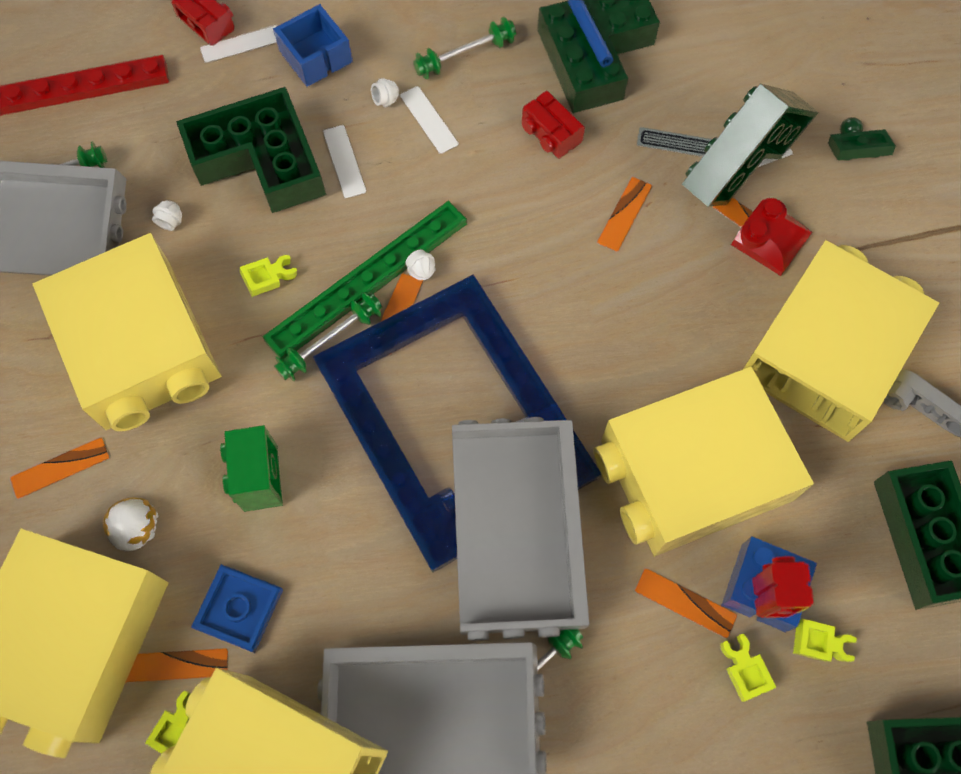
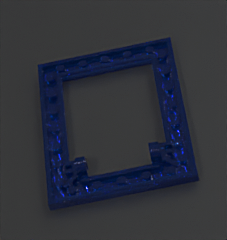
[313,274,602,573]

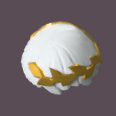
[103,497,159,551]

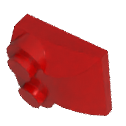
[731,198,812,276]

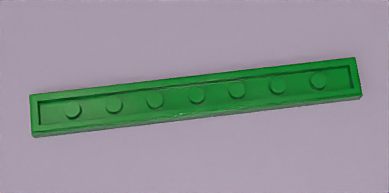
[262,200,467,359]

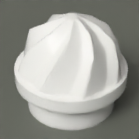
[371,78,399,107]
[152,201,182,231]
[406,249,435,280]

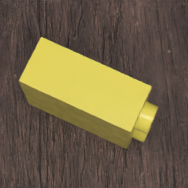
[32,233,222,431]
[743,240,939,442]
[593,366,814,557]
[0,529,169,758]
[150,668,388,774]

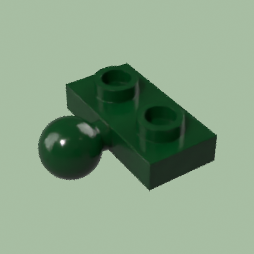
[828,117,896,161]

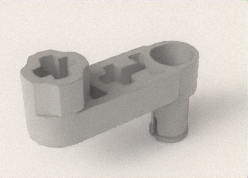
[884,370,961,437]

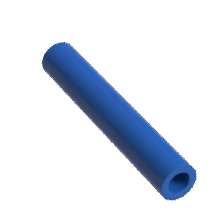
[568,0,613,67]

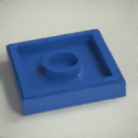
[191,564,283,653]

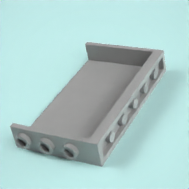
[0,161,127,276]
[452,417,589,641]
[318,642,547,774]

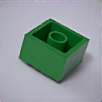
[220,425,283,512]

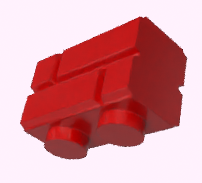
[171,0,235,46]
[521,90,585,159]
[752,556,814,618]

